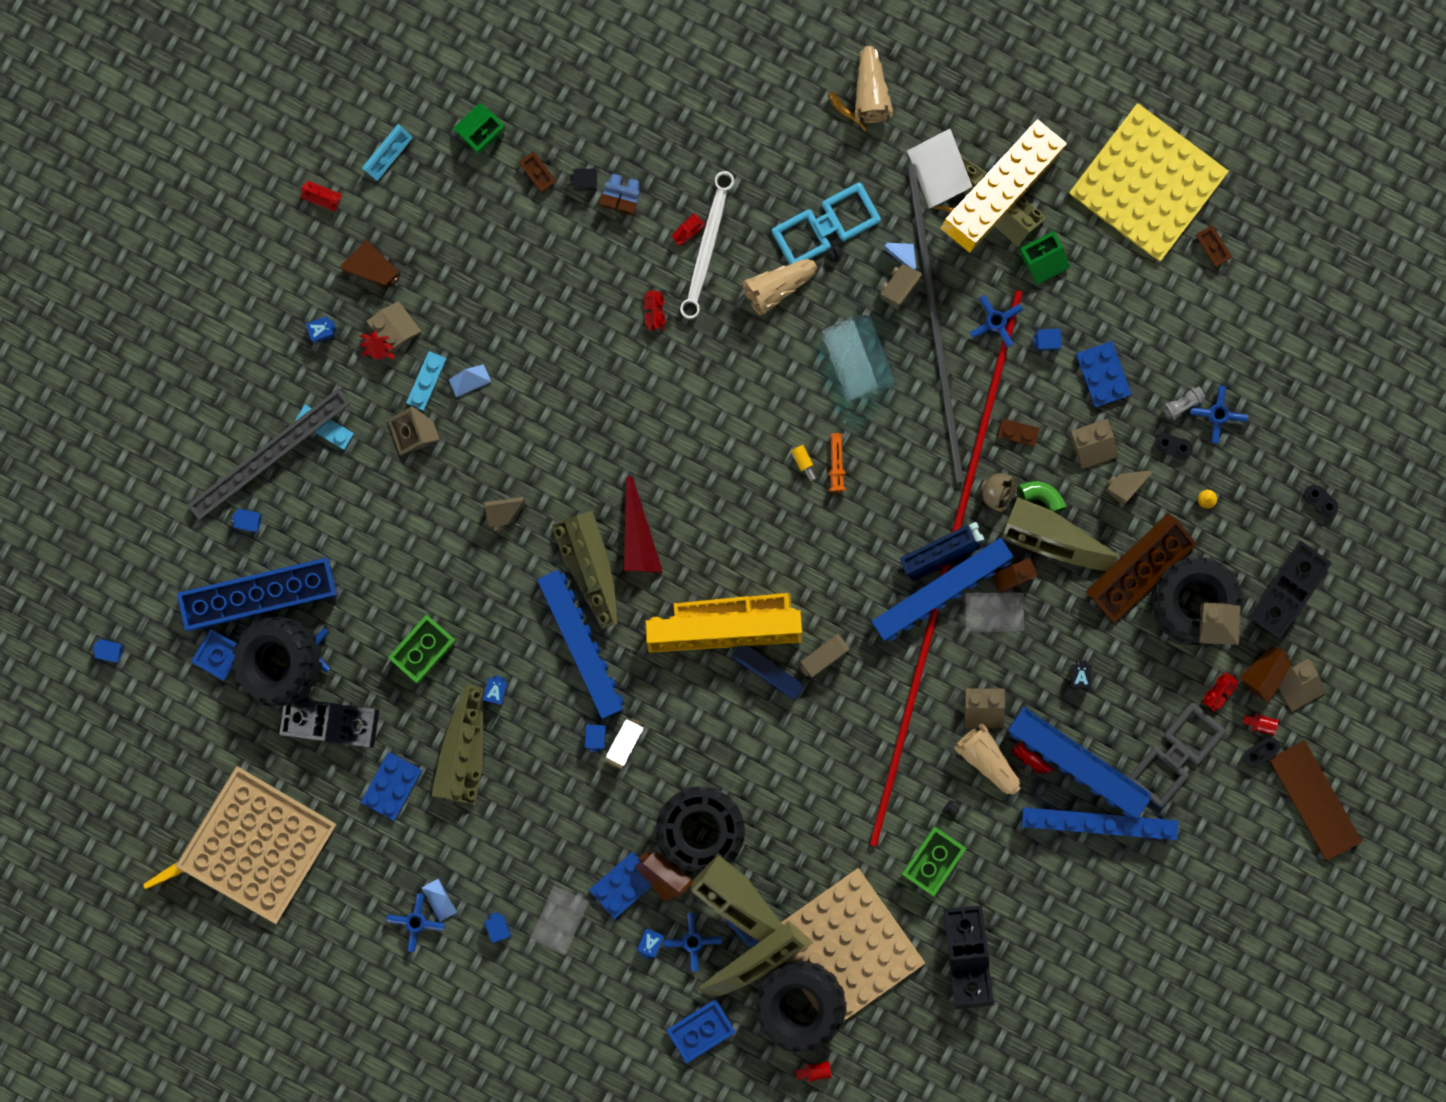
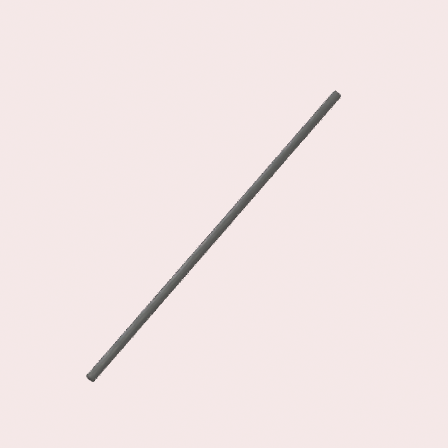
[907,164,964,483]

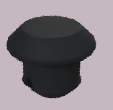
[826,245,843,262]
[942,800,959,817]

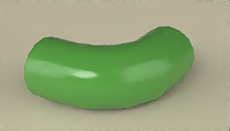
[1017,481,1067,514]

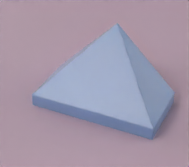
[884,243,916,270]
[449,364,491,397]
[422,879,457,922]

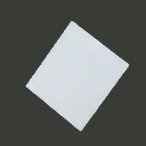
[907,129,972,209]

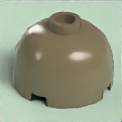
[981,473,1016,512]

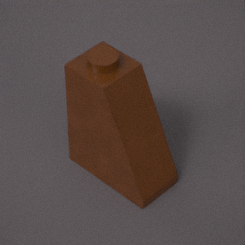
[340,240,401,288]
[991,558,1038,594]
[1239,646,1292,703]
[634,851,693,901]

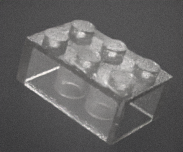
[964,593,1024,633]
[530,885,590,955]

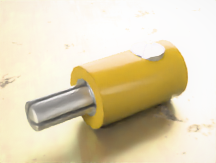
[791,445,816,481]

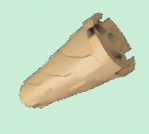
[855,46,893,123]
[742,259,817,315]
[954,724,1020,795]

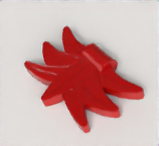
[360,331,395,360]
[1011,742,1054,774]

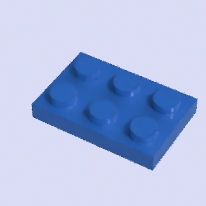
[1076,341,1132,408]
[361,752,422,821]
[589,852,652,919]
[666,999,736,1063]

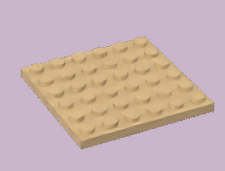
[175,765,336,924]
[782,868,925,1021]

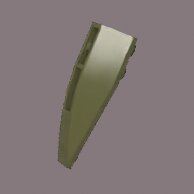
[961,156,1046,247]
[1001,497,1118,571]
[552,511,617,629]
[431,684,483,805]
[691,855,783,942]
[699,921,813,999]

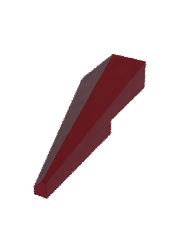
[624,476,662,573]

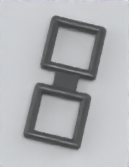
[1128,703,1226,809]

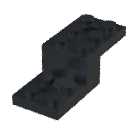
[1247,540,1332,640]
[279,699,380,748]
[943,905,994,1010]

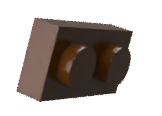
[519,151,557,193]
[1195,225,1232,268]
[997,418,1040,447]

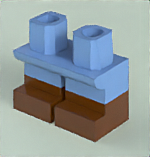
[599,174,640,216]

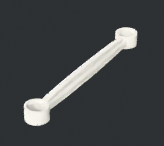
[680,171,734,320]

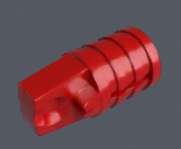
[671,213,705,246]
[1242,713,1279,736]
[796,1061,832,1082]

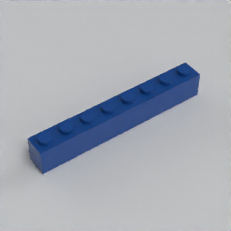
[871,538,1013,642]
[537,570,625,719]
[1021,808,1179,840]

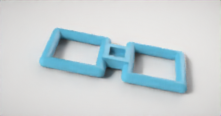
[772,183,881,264]

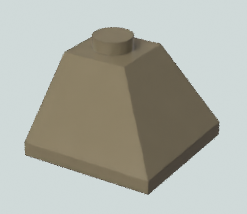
[388,407,440,455]
[1106,471,1152,505]
[484,497,525,531]
[1199,603,1240,645]
[1278,658,1325,712]

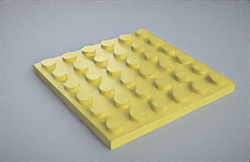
[1069,103,1229,262]

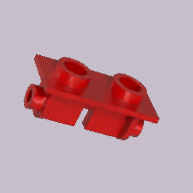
[300,180,343,212]
[644,290,665,331]
[1201,672,1238,712]

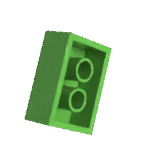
[388,614,457,684]
[901,826,967,896]

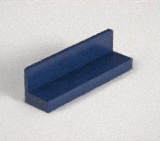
[900,525,981,581]
[731,646,805,701]

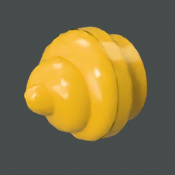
[1198,490,1217,509]

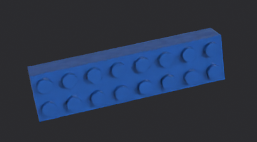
[177,558,338,632]
[1008,706,1151,819]

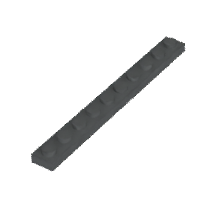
[188,388,351,520]

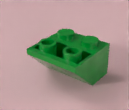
[452,103,506,156]
[1019,231,1070,285]

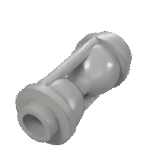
[1163,386,1206,421]

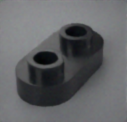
[1154,434,1193,459]
[1304,484,1338,517]
[1243,737,1280,767]

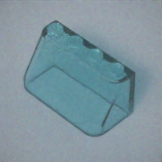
[821,315,895,402]

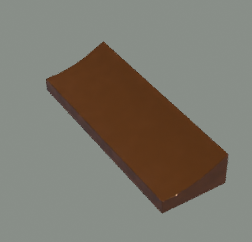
[1085,513,1197,623]
[1269,740,1362,861]

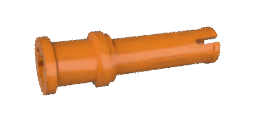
[829,433,846,492]

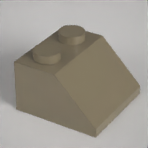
[879,264,922,310]
[366,301,422,354]
[1069,419,1118,469]
[965,689,1005,728]

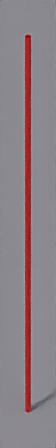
[869,291,1023,847]

